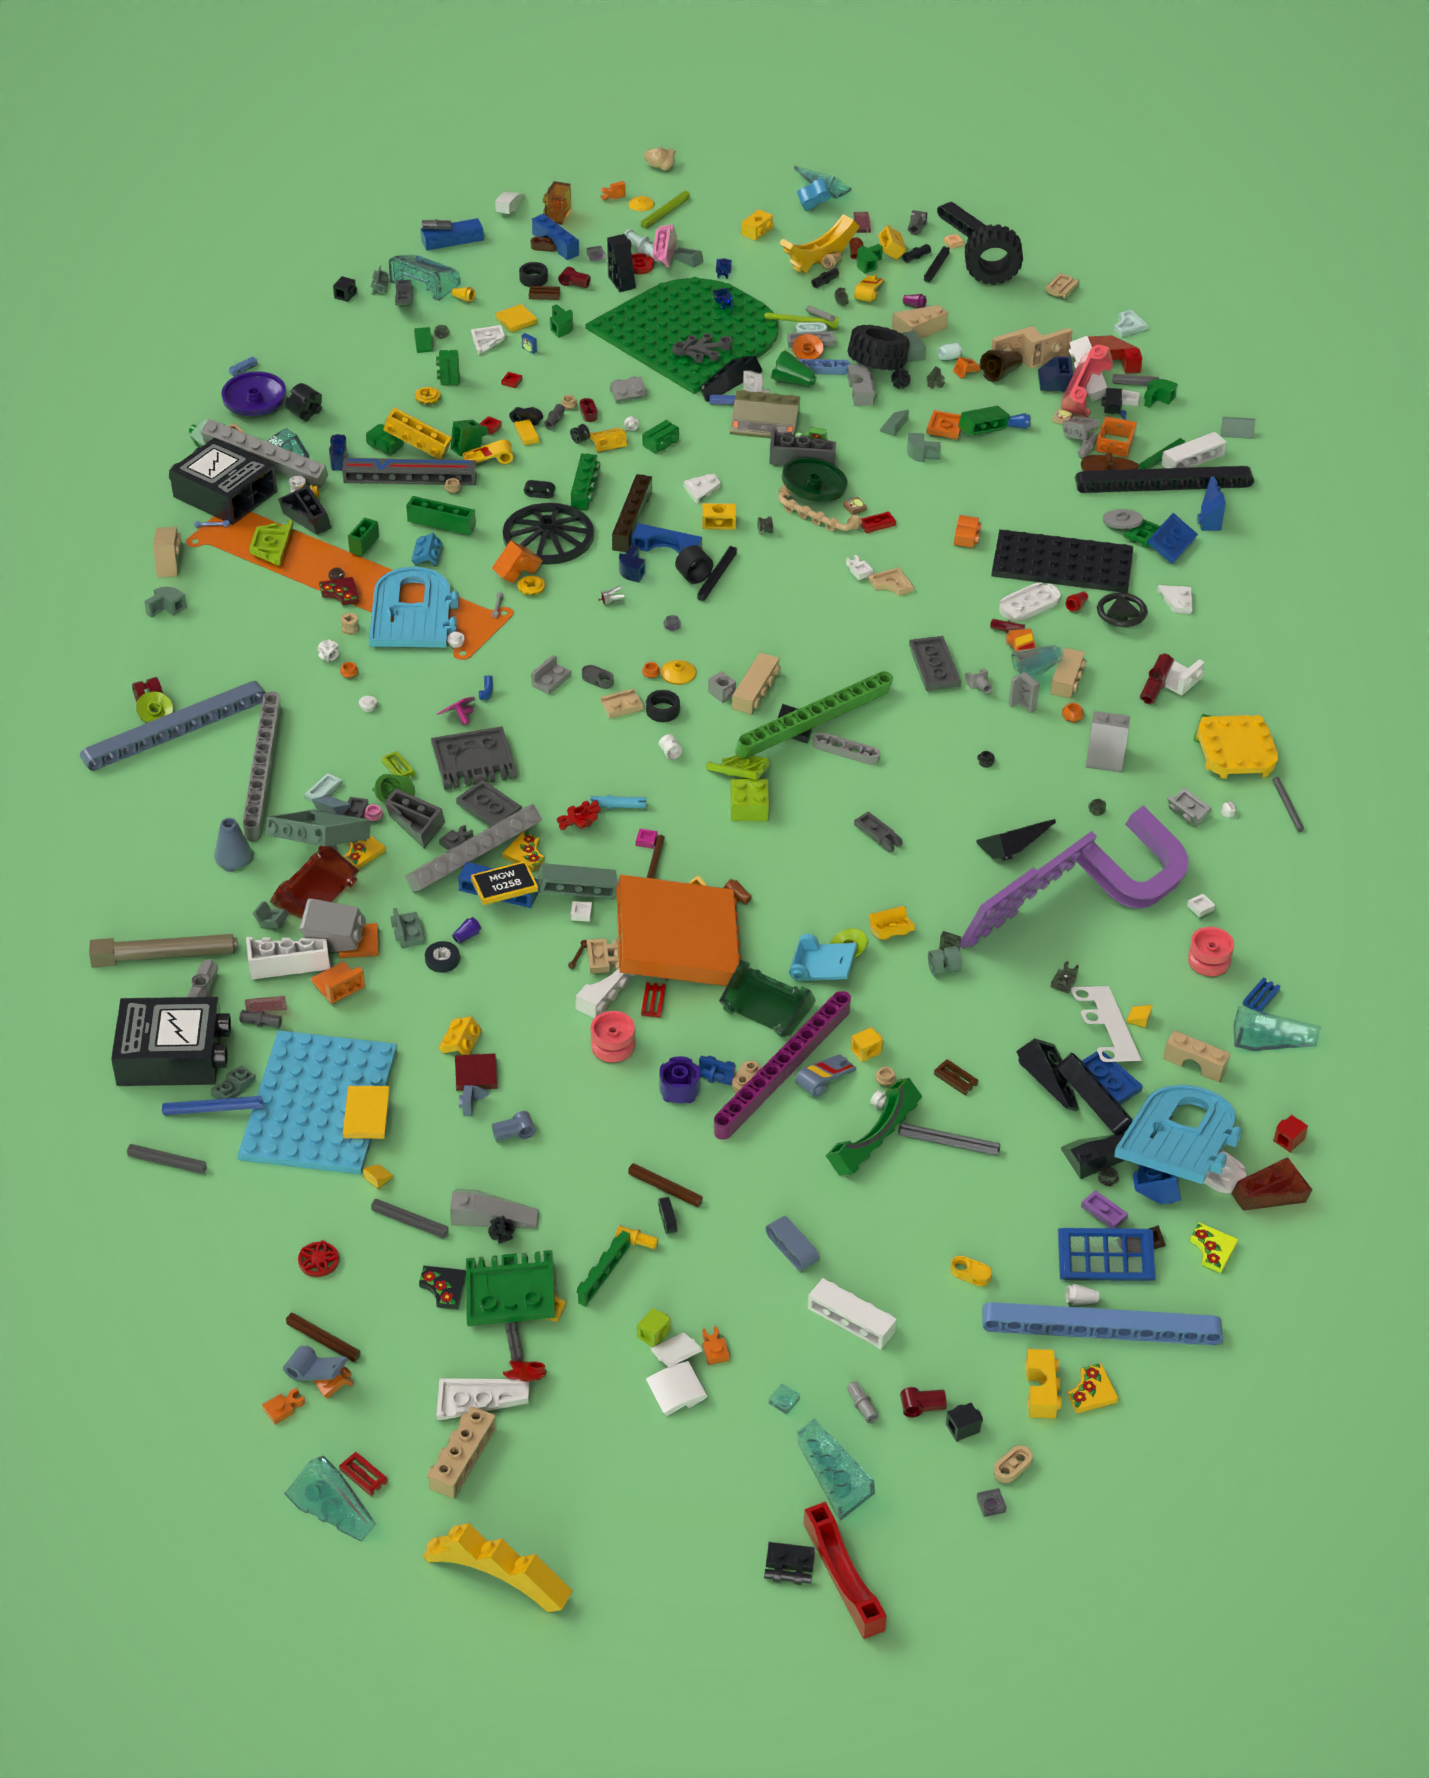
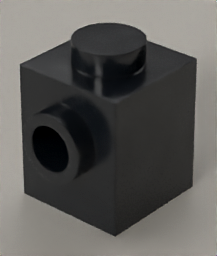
[333,276,357,302]
[1101,388,1122,414]
[946,1402,983,1442]

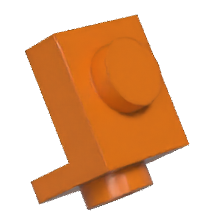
[314,1366,354,1398]

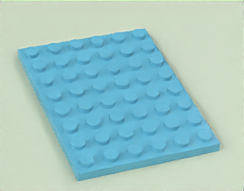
[238,1030,397,1174]

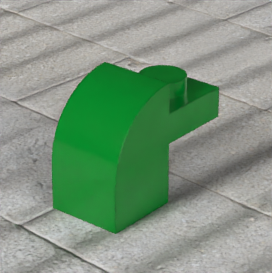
[857,244,883,274]
[550,304,573,338]
[1144,379,1178,408]

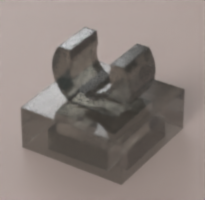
[927,366,945,389]

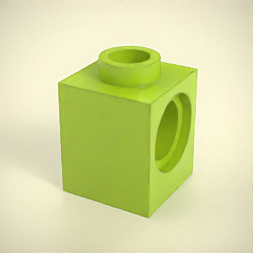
[637,1308,671,1347]

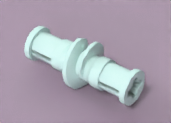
[624,229,660,263]

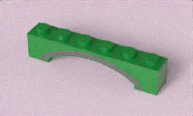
[826,1078,922,1175]

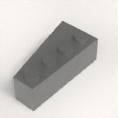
[769,429,836,465]

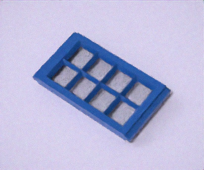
[1058,1228,1156,1281]

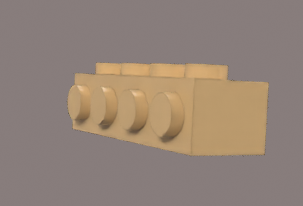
[427,1406,496,1499]

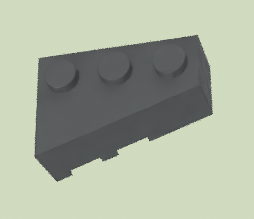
[385,788,445,849]

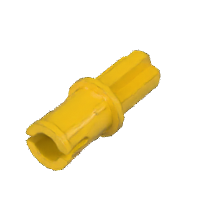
[615,1225,659,1249]

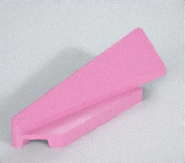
[652,224,677,268]

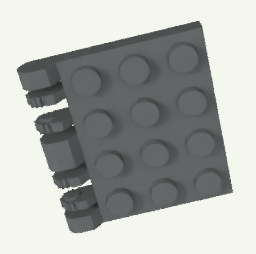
[431,726,517,790]

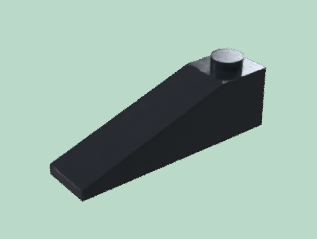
[976,819,1056,861]
[1016,1038,1079,1111]

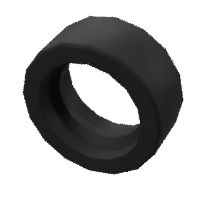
[519,262,548,287]
[646,690,680,722]

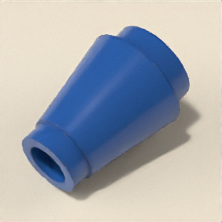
[1007,413,1031,429]

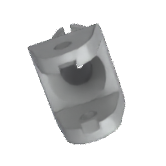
[965,669,993,694]

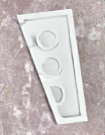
[436,1378,530,1421]

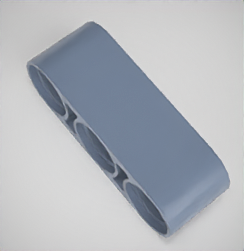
[765,1216,819,1271]

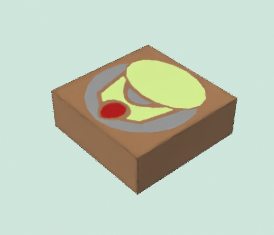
[844,497,867,515]

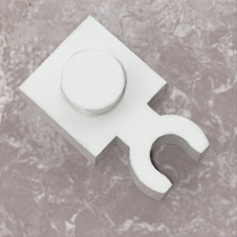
[846,555,873,580]

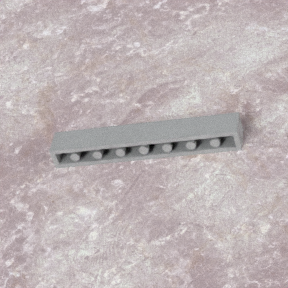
[201,419,328,488]
[404,804,542,892]

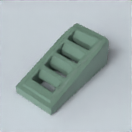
[672,247,703,267]

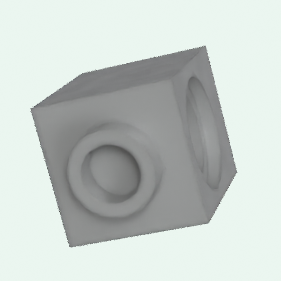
[708,671,736,703]

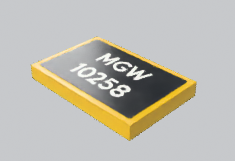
[471,861,538,905]

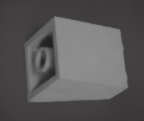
[1086,711,1131,773]
[299,899,366,953]

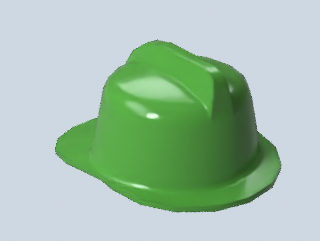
[372,774,415,803]

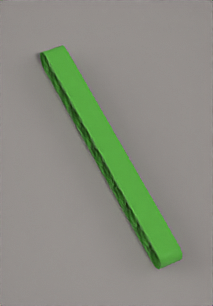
[735,671,893,758]

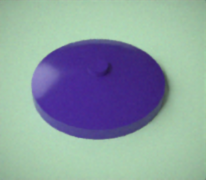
[221,371,287,416]

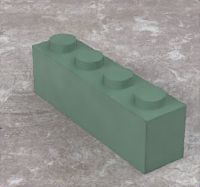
[537,863,618,900]

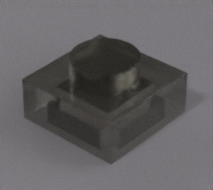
[939,931,961,951]

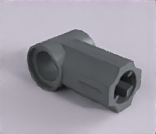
[908,210,928,235]

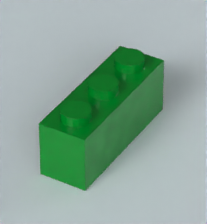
[958,405,1010,436]

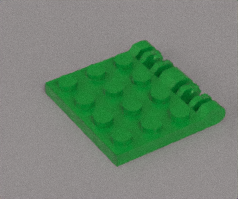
[466,1250,555,1326]

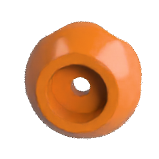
[1062,703,1084,723]

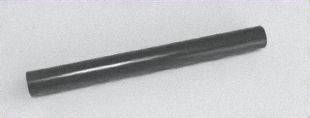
[1272,777,1304,832]

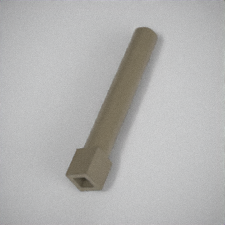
[89,934,238,967]

